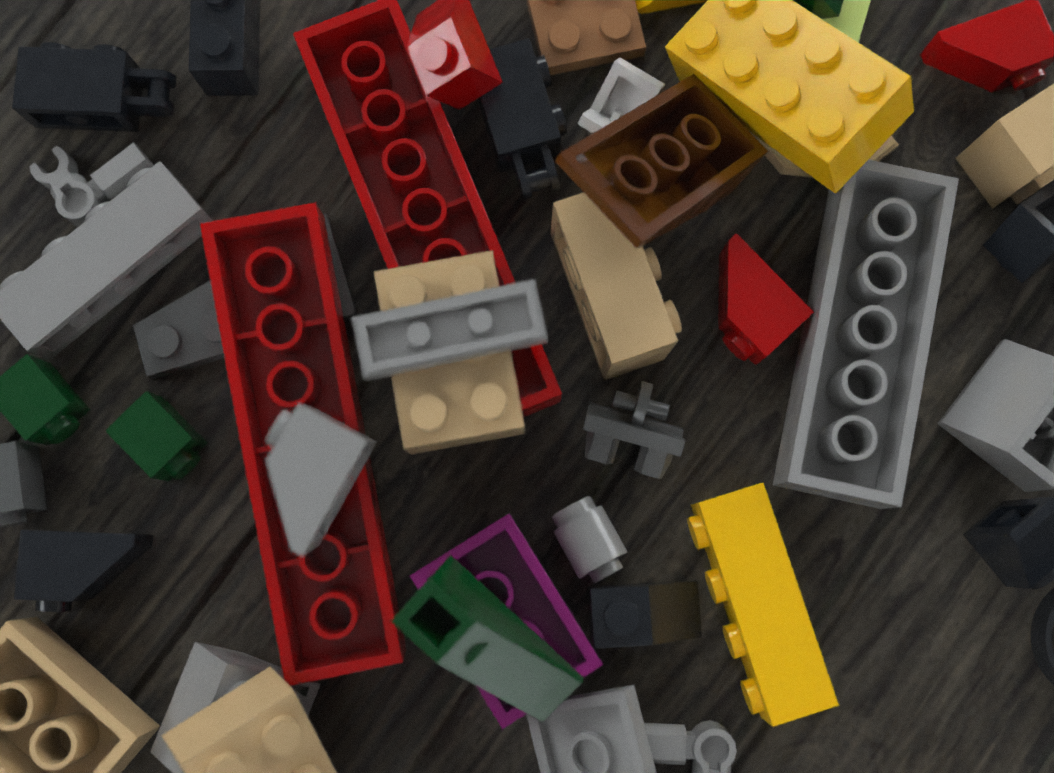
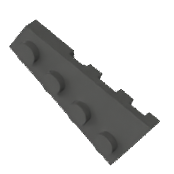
[133,213,358,380]

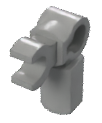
[29,142,154,227]
[644,720,737,773]

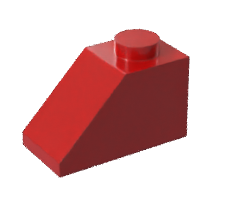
[407,0,503,110]
[920,0,1054,92]
[718,233,814,366]

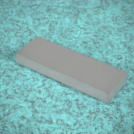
[352,279,548,381]

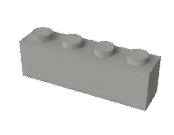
[0,161,213,360]

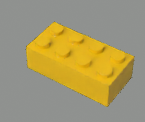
[665,0,914,194]

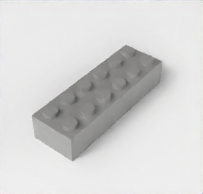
[773,159,959,509]

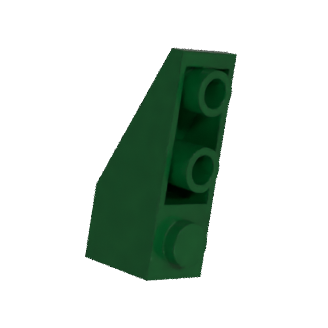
[391,555,584,722]

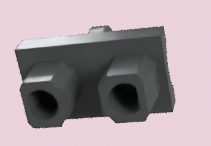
[583,381,686,479]

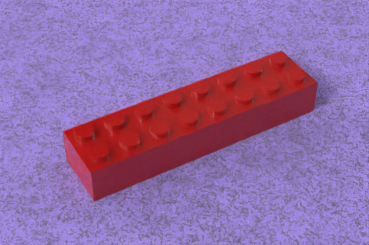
[293,0,562,417]
[200,202,407,686]

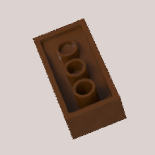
[555,74,768,249]

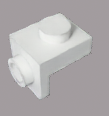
[578,58,666,136]

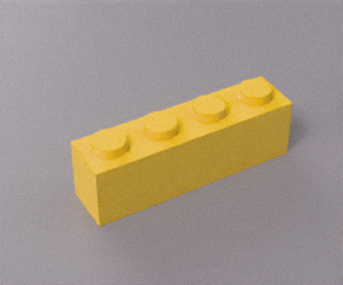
[687,483,839,727]

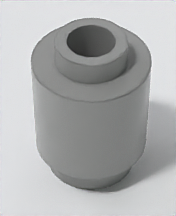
[552,496,627,584]

